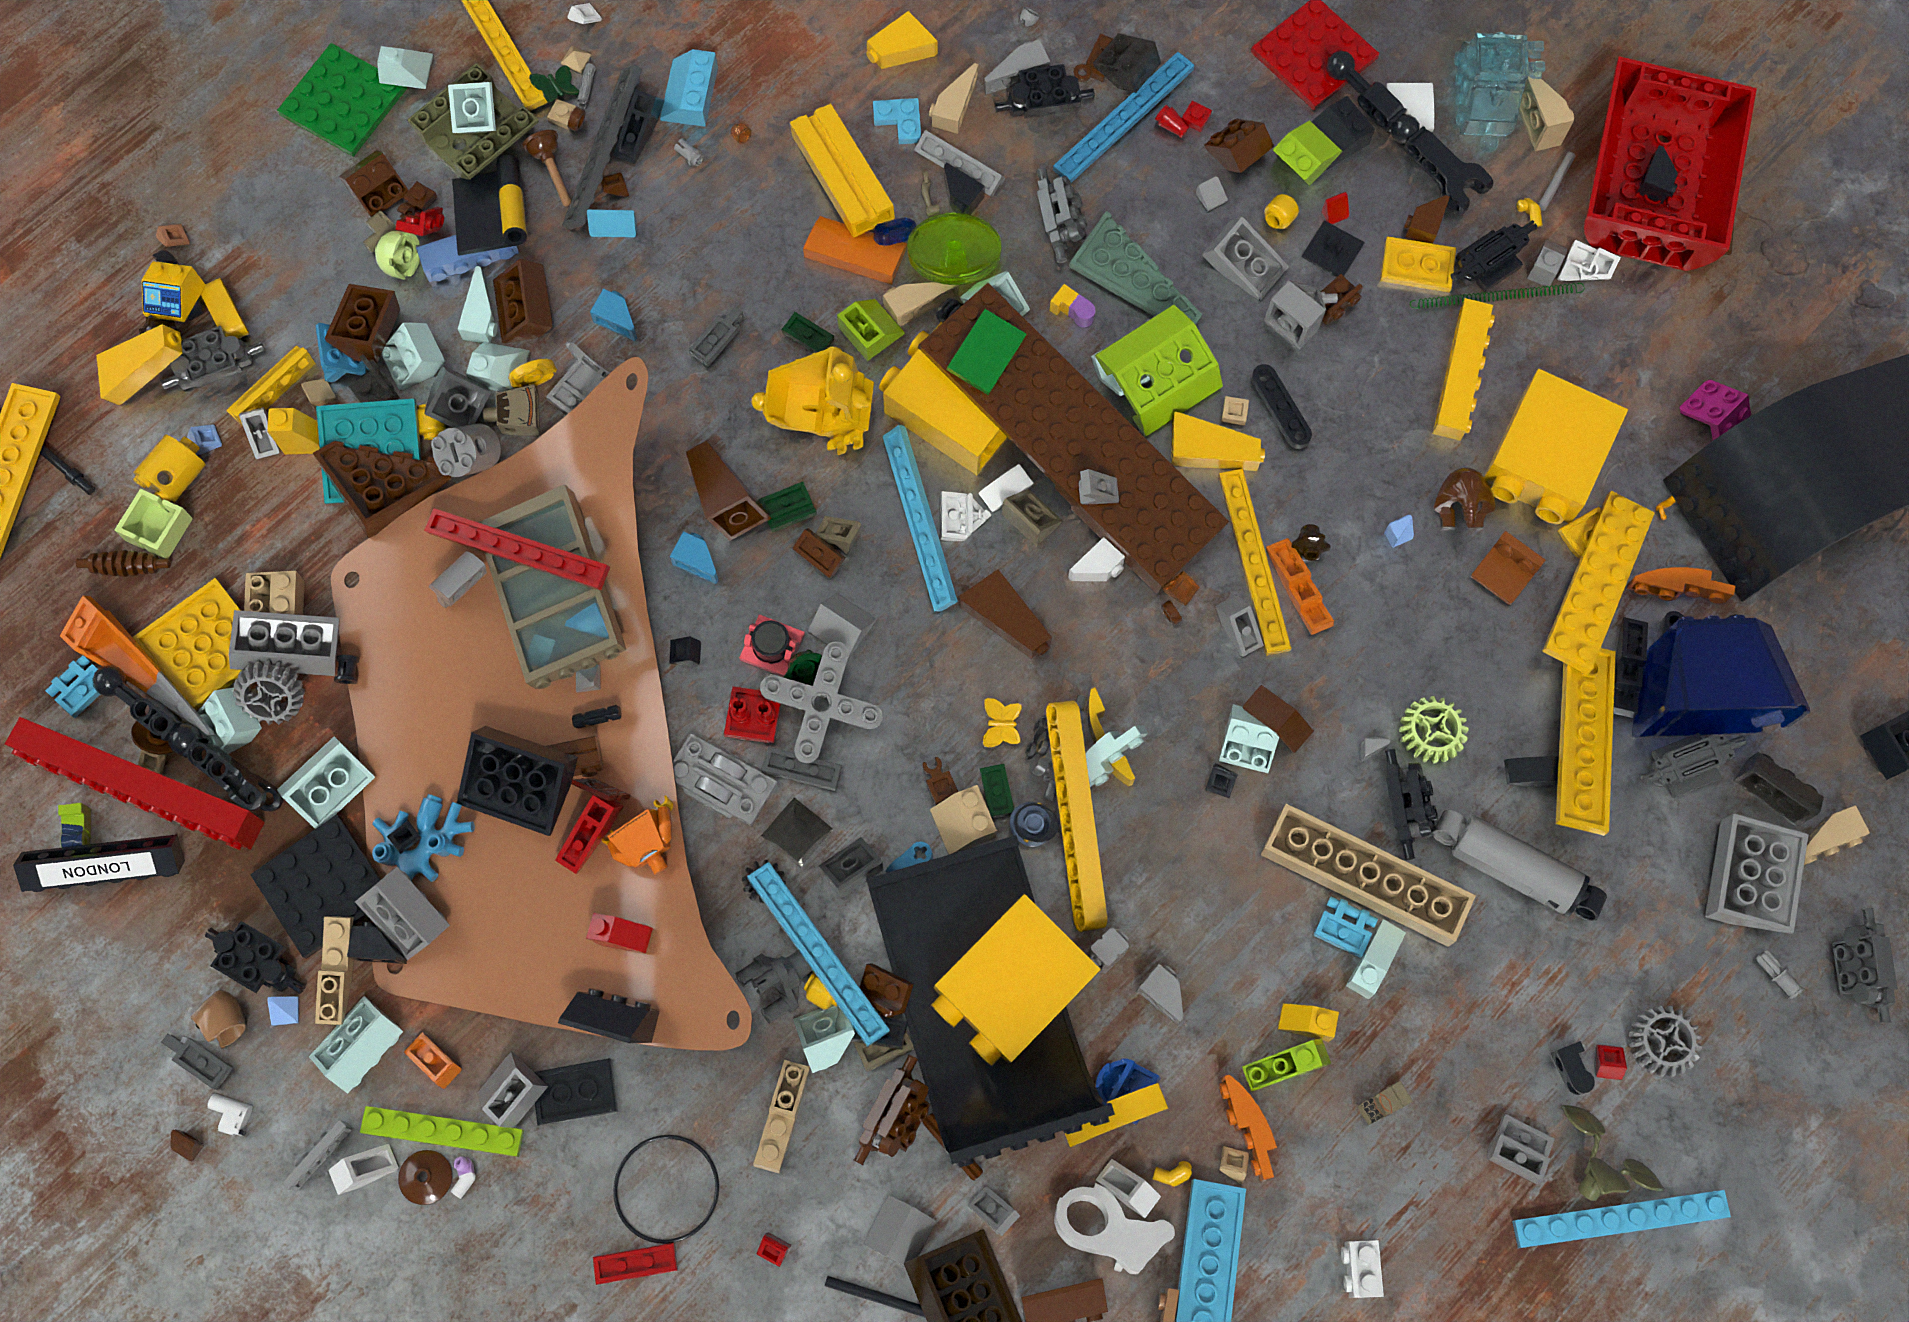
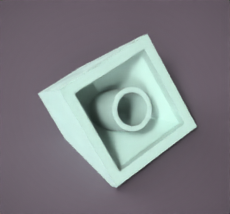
[377,46,433,89]
[960,271,1030,316]
[466,342,530,392]
[793,1005,855,1073]

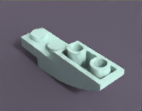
[1086,725,1149,787]

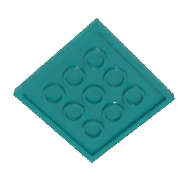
[316,399,421,504]

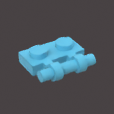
[45,655,100,718]
[1313,896,1378,958]

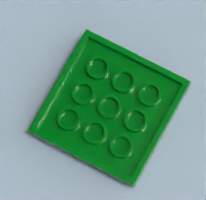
[277,43,407,157]

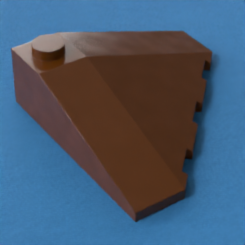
[313,441,451,538]

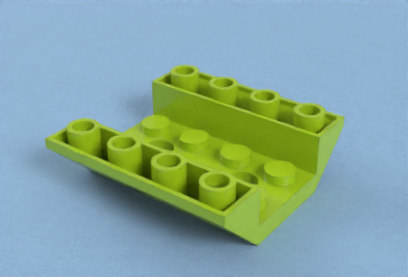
[1095,305,1223,437]

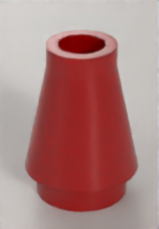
[1155,105,1190,138]

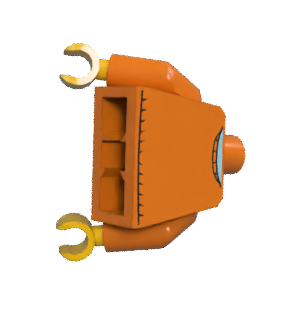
[602,795,673,875]

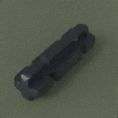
[572,705,622,729]

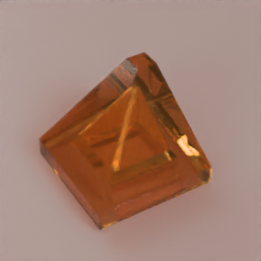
[1162,571,1200,606]

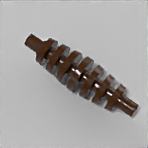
[76,550,171,577]

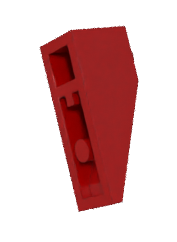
[555,793,624,874]

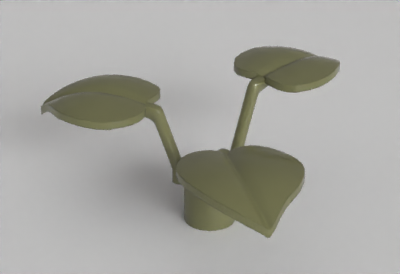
[1559,1105,1665,1201]

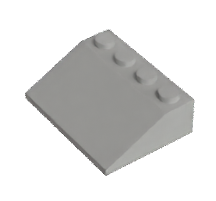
[1705,814,1809,934]

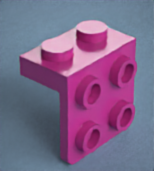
[1680,380,1751,440]

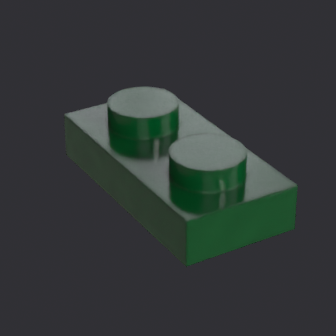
[781,312,834,353]
[979,764,1014,819]

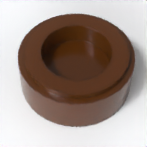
[567,107,586,132]
[1161,600,1182,625]

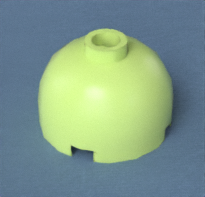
[375,231,420,280]

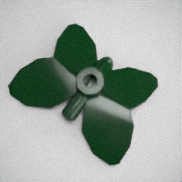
[529,66,579,102]

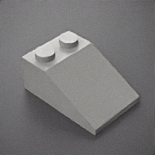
[1201,217,1289,301]

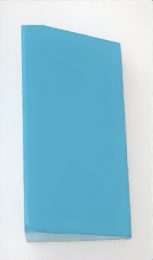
[587,209,637,237]

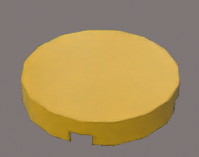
[508,358,557,389]

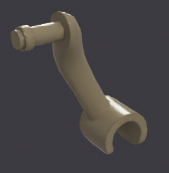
[921,170,941,220]

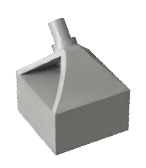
[1264,280,1338,350]

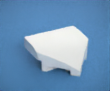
[940,491,991,541]

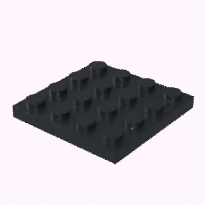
[250,814,381,959]

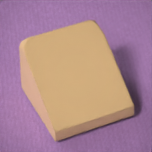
[301,379,337,409]

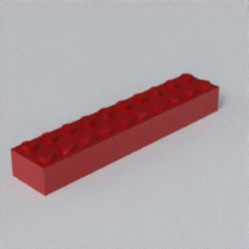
[5,717,265,851]

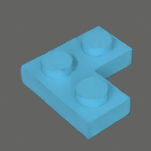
[873,98,921,144]

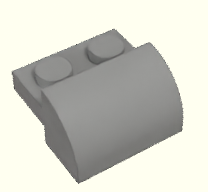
[429,551,487,609]
[1487,1114,1554,1185]

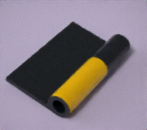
[452,154,527,256]

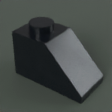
[1636,145,1678,204]
[944,162,985,218]
[347,922,407,964]

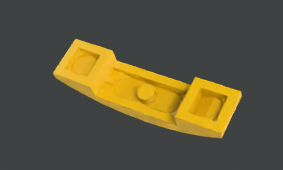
[1087,688,1135,786]
[1065,1083,1168,1147]

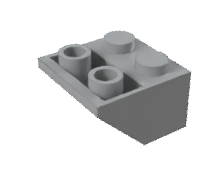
[477,1051,548,1128]

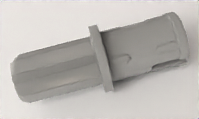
[1756,950,1804,999]

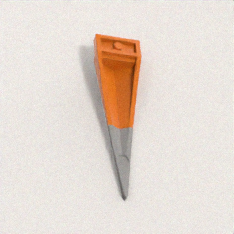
[60,595,215,735]

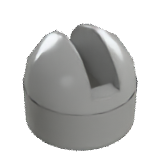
[1020,7,1040,27]

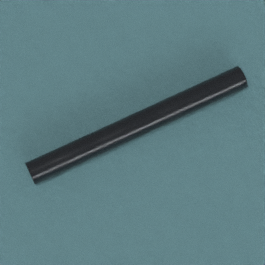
[825,1276,925,1318]

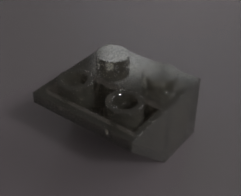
[1093,33,1161,93]

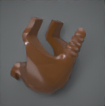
[1433,467,1496,528]

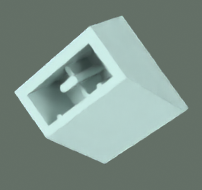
[382,322,446,390]
[197,687,262,754]
[1219,704,1279,773]

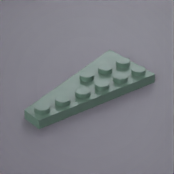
[1069,210,1202,326]

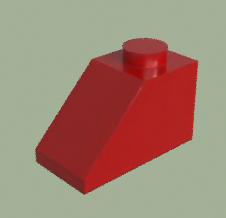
[586,913,653,954]

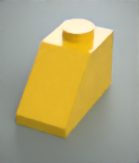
[1277,1003,1339,1042]

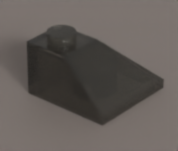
[761,797,833,868]

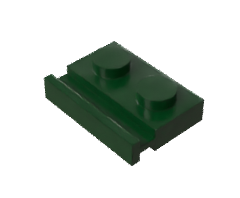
[758,482,817,533]

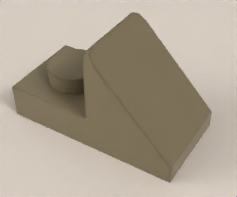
[815,516,861,554]

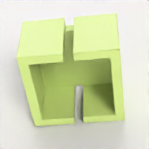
[114,489,193,559]

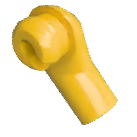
[1152,1161,1192,1187]

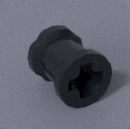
[334,655,360,684]

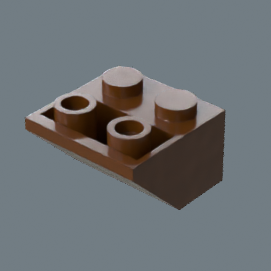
[1204,118,1274,173]
[338,150,409,217]

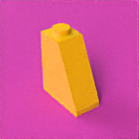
[866,11,938,69]
[267,408,320,455]

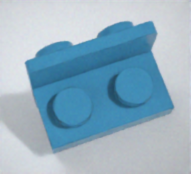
[315,323,366,383]

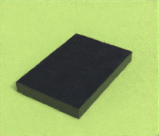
[534,1058,618,1126]

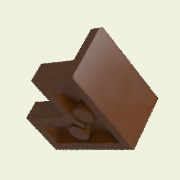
[1243,685,1314,753]

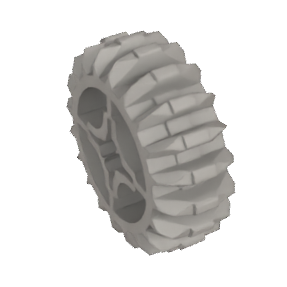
[233,660,305,725]
[1628,1005,1703,1078]

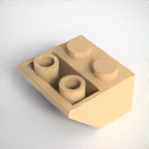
[244,571,304,615]

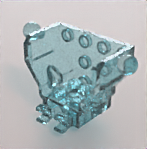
[1454,32,1545,153]

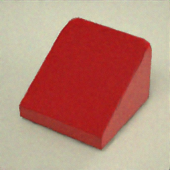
[1321,192,1349,224]
[1596,1045,1627,1080]

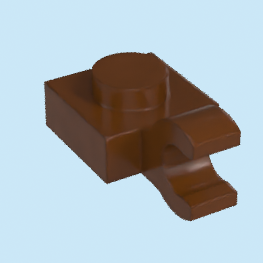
[397,181,437,219]

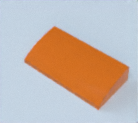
[803,216,908,285]

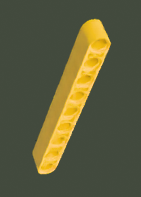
[1046,700,1108,932]

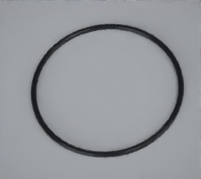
[613,1135,719,1244]

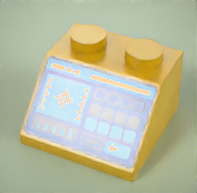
[142,261,206,322]

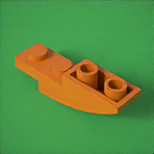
[1627,567,1735,603]
[1219,1075,1277,1181]

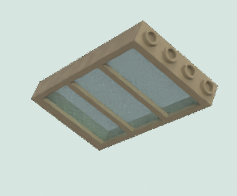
[478,484,627,689]

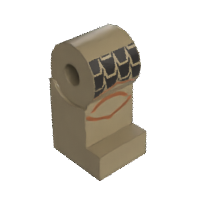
[1357,1080,1413,1125]

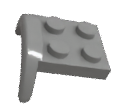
[546,341,610,414]

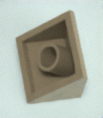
[1002,489,1063,547]

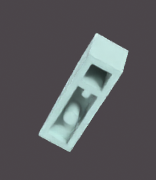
[458,266,498,343]
[1346,919,1406,999]

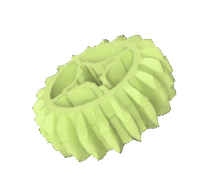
[1399,696,1469,764]

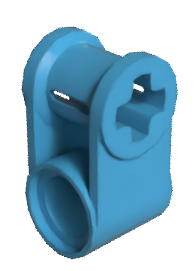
[885,842,933,873]

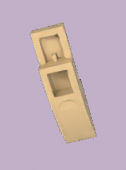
[315,916,354,1025]
[753,1060,810,1174]

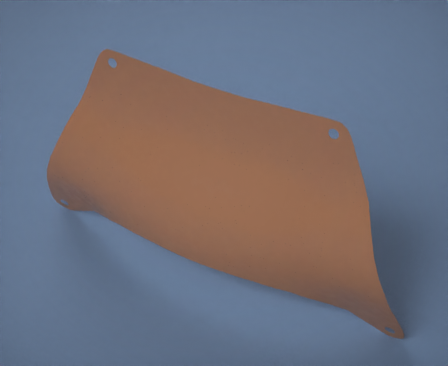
[331,357,752,1050]

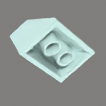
[277,736,375,829]
[309,996,403,1094]

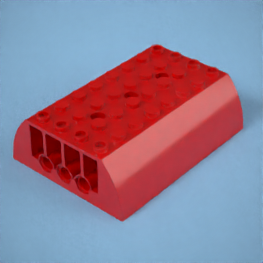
[1584,56,1757,271]

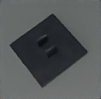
[1301,220,1365,277]

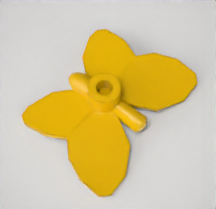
[983,698,1022,747]

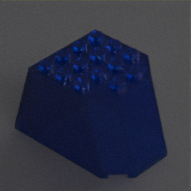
[1632,615,1811,738]

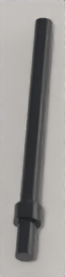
[0,408,95,495]

